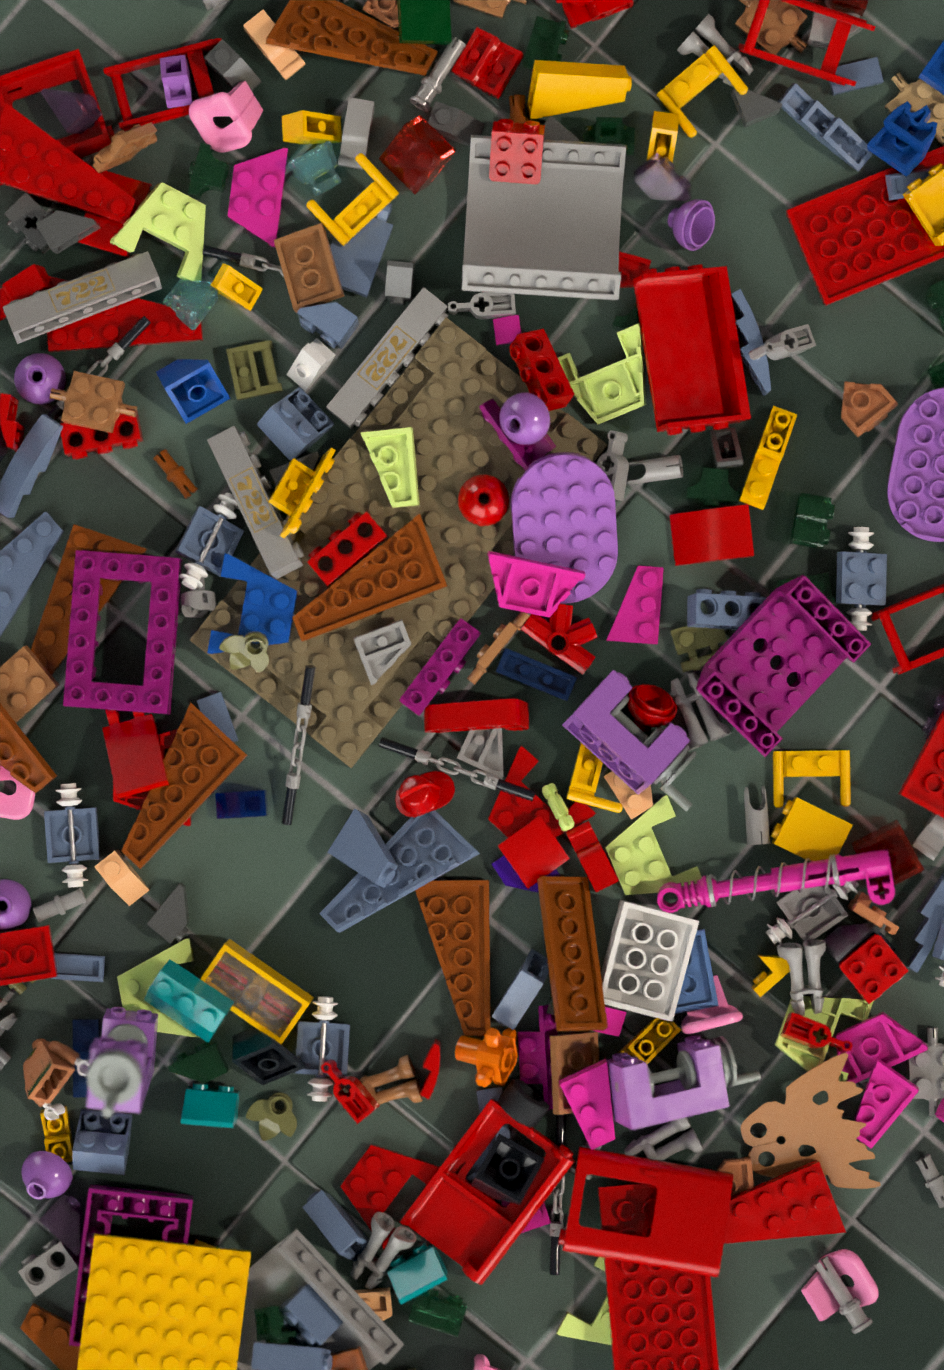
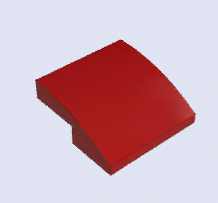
[451,27,524,100]
[0,393,25,452]
[498,815,570,889]
[420,1038,441,1099]

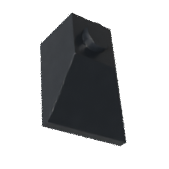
[825,923,896,965]
[232,1027,305,1085]
[471,1134,545,1205]

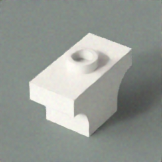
[287,338,336,392]

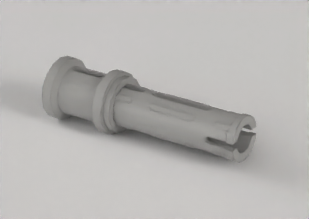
[409,37,466,112]
[813,1256,873,1334]

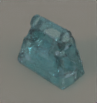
[288,141,342,197]
[163,279,218,330]

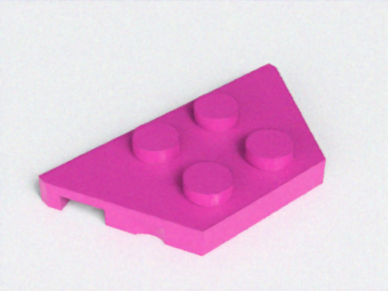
[228,148,289,248]
[488,551,586,617]
[836,1012,928,1084]

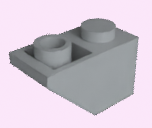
[807,8,866,49]

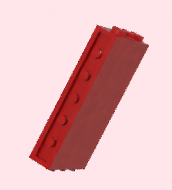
[633,264,751,436]

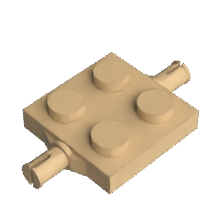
[885,72,944,146]

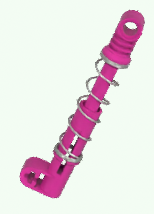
[657,849,895,913]

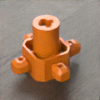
[455,1028,518,1087]

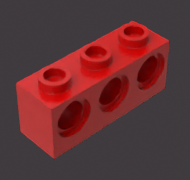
[509,329,575,411]
[60,411,143,460]
[307,511,387,587]

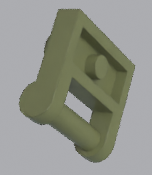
[226,340,283,401]

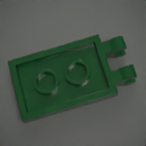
[397,0,452,44]

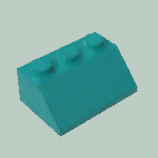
[144,959,234,1043]

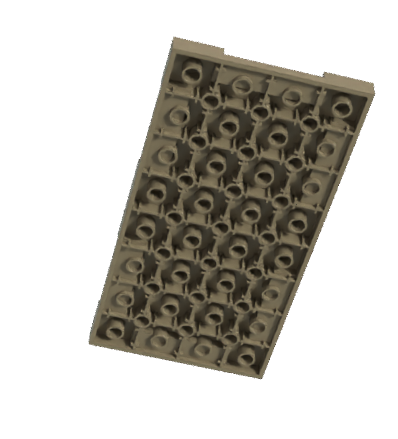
[190,317,608,768]

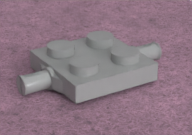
[907,1027,944,1116]

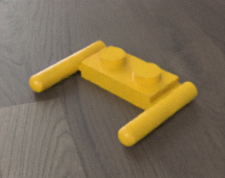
[656,45,748,138]
[306,153,400,246]
[566,742,623,813]
[773,750,851,808]

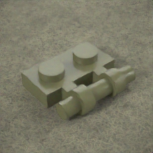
[670,626,727,673]

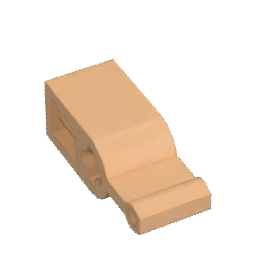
[243,10,306,80]

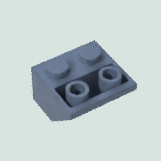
[297,302,359,349]
[256,387,334,461]
[72,1109,132,1175]
[273,1284,343,1348]

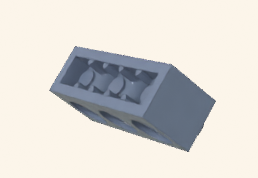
[687,589,767,630]

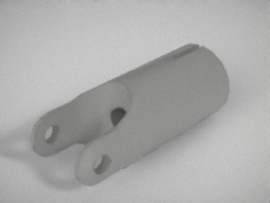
[626,455,683,484]
[744,785,770,845]

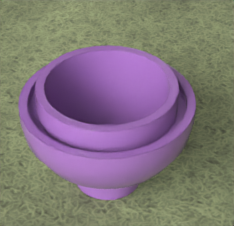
[668,199,715,251]
[14,353,66,405]
[499,393,550,445]
[0,879,31,931]
[21,1151,72,1199]

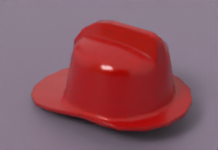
[395,771,455,817]

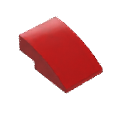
[78,171,152,258]
[669,504,754,566]

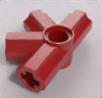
[520,604,598,675]

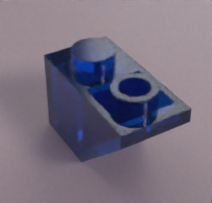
[215,790,269,819]

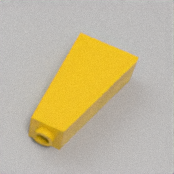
[527,60,632,119]

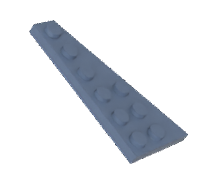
[0,511,64,638]
[319,810,480,933]

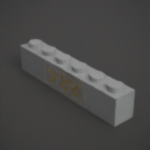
[3,251,162,344]
[326,287,449,429]
[207,426,304,579]

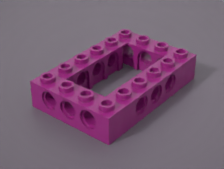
[63,550,183,714]
[69,1184,194,1347]

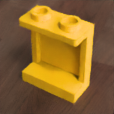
[902,163,944,246]
[771,797,853,861]

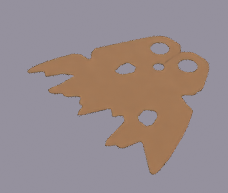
[741,1053,881,1189]

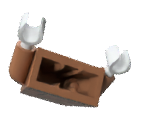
[23,1038,90,1120]

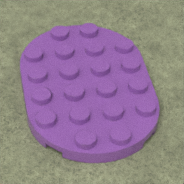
[887,387,944,542]
[511,452,618,604]

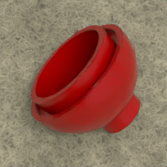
[458,474,510,526]
[627,684,677,732]

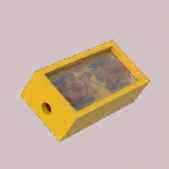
[201,939,314,1044]

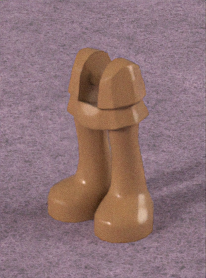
[345,1055,423,1105]

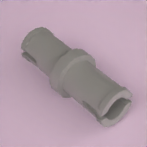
[33,887,87,923]
[915,1154,944,1208]

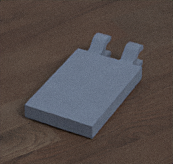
[330,192,393,298]

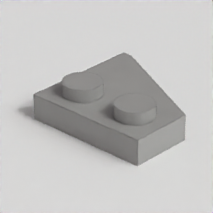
[353,619,411,685]
[457,728,503,779]

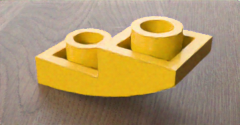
[40,1106,73,1162]

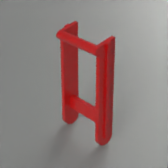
[738,0,876,87]
[103,38,222,132]
[871,584,944,675]

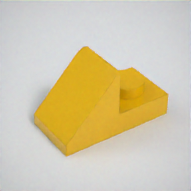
[210,263,263,311]
[751,955,790,997]

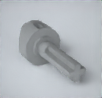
[180,560,216,618]

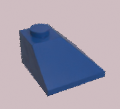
[156,359,231,424]

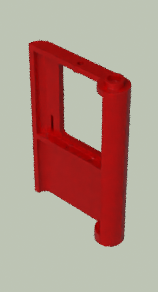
[0,49,115,186]
[400,1099,575,1285]
[558,1147,733,1277]

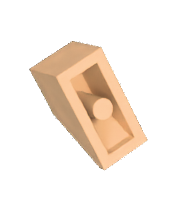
[94,850,150,906]

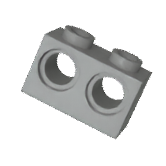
[18,1238,80,1297]

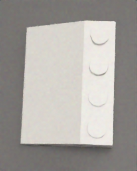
[601,899,699,1022]

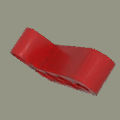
[424,699,529,733]

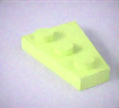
[361,427,420,508]

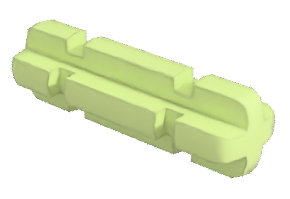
[542,783,575,831]

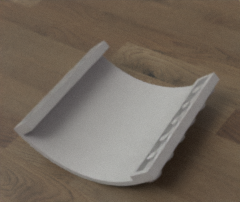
[462,135,626,300]
[237,1229,404,1370]

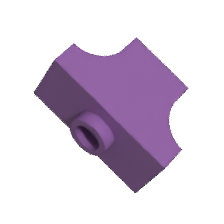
[160,55,193,108]

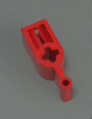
[562,0,634,29]
[0,264,54,321]
[565,821,619,893]
[780,1012,853,1053]
[321,1059,380,1124]

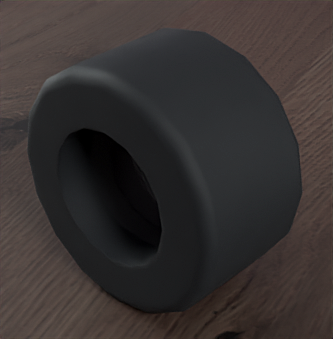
[498,1079,549,1127]

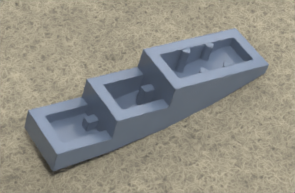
[777,83,873,171]
[731,289,771,396]
[0,414,63,518]
[905,872,944,973]

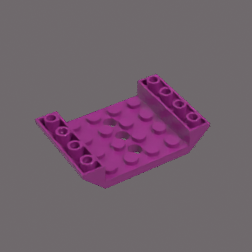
[695,575,871,757]

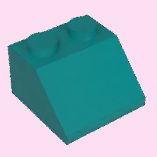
[181,1083,240,1128]
[387,1243,448,1304]

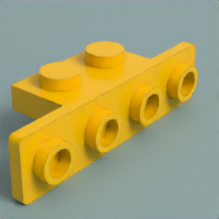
[268,448,336,538]

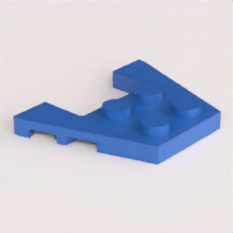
[207,554,298,654]

